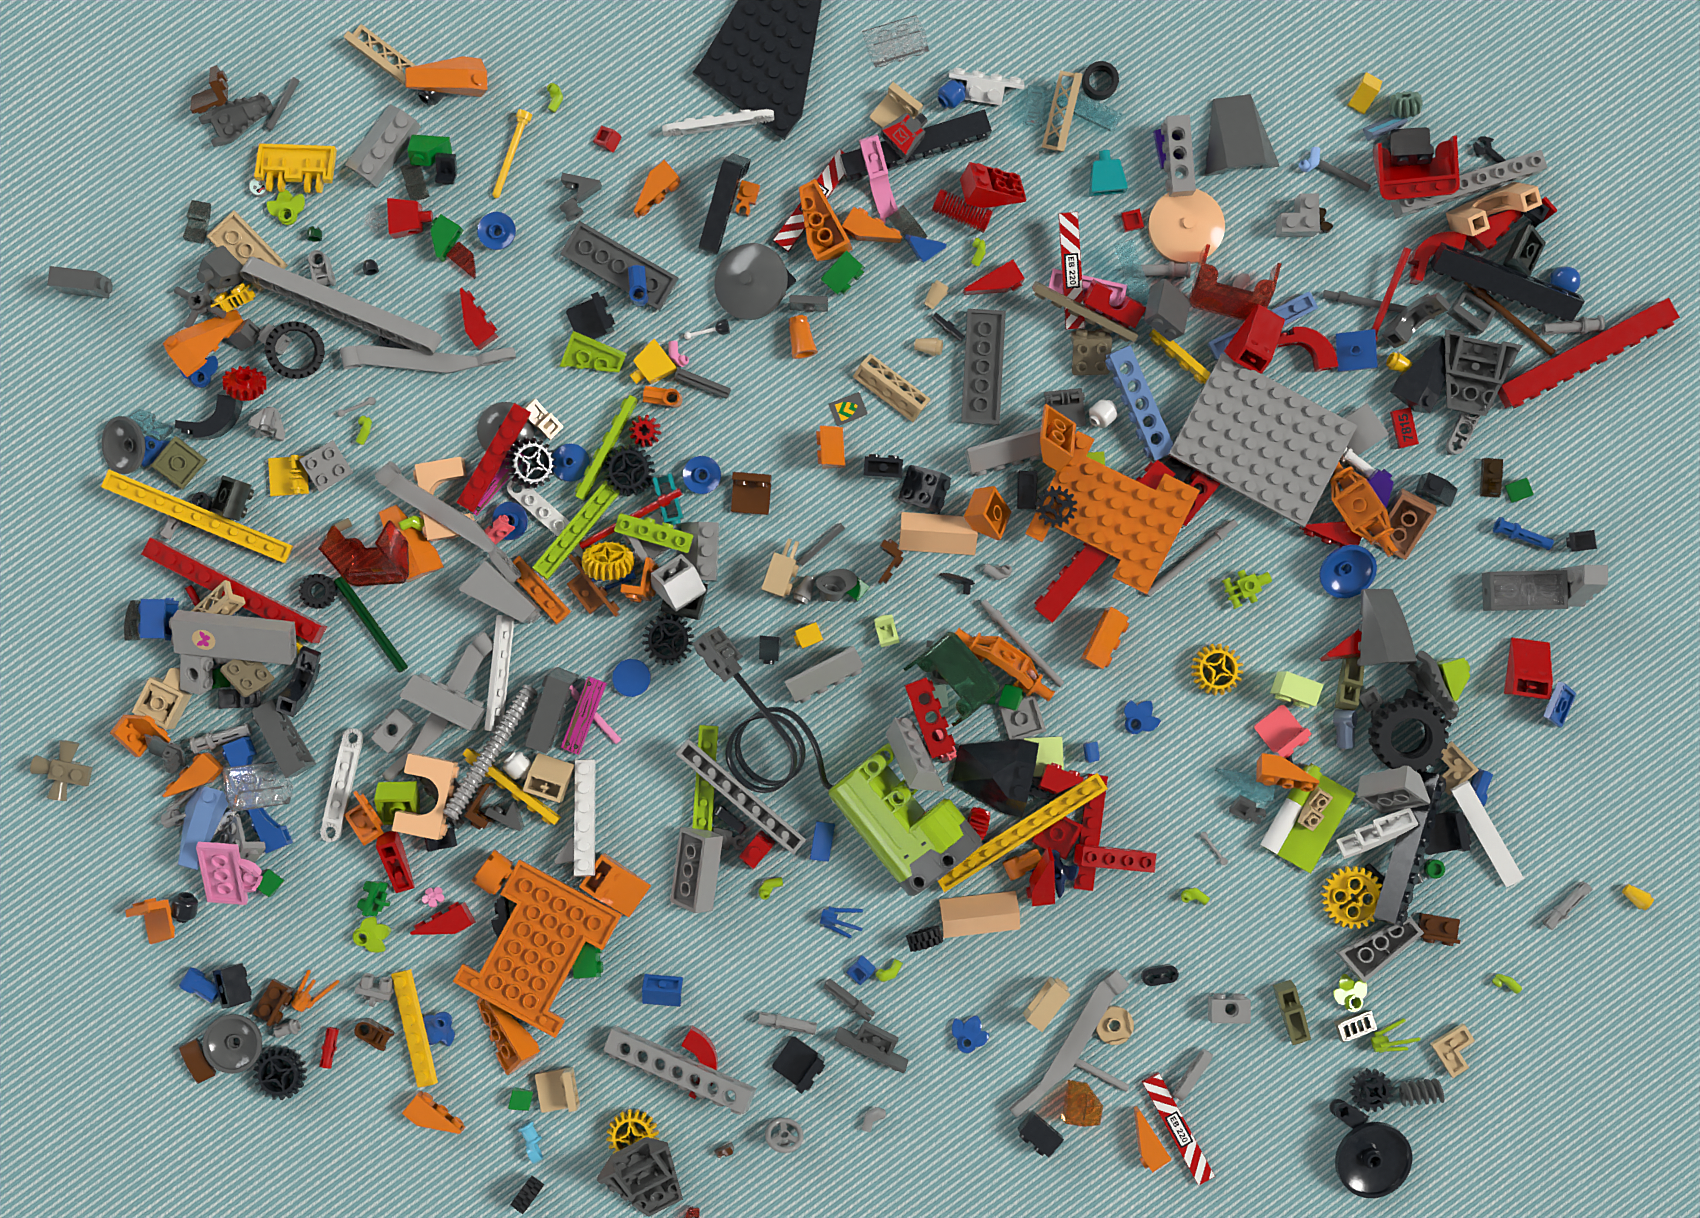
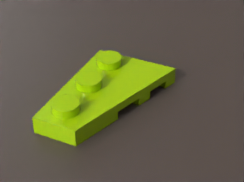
[559,331,627,372]

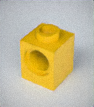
[793,622,823,649]

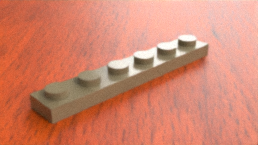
[1032,281,1139,342]

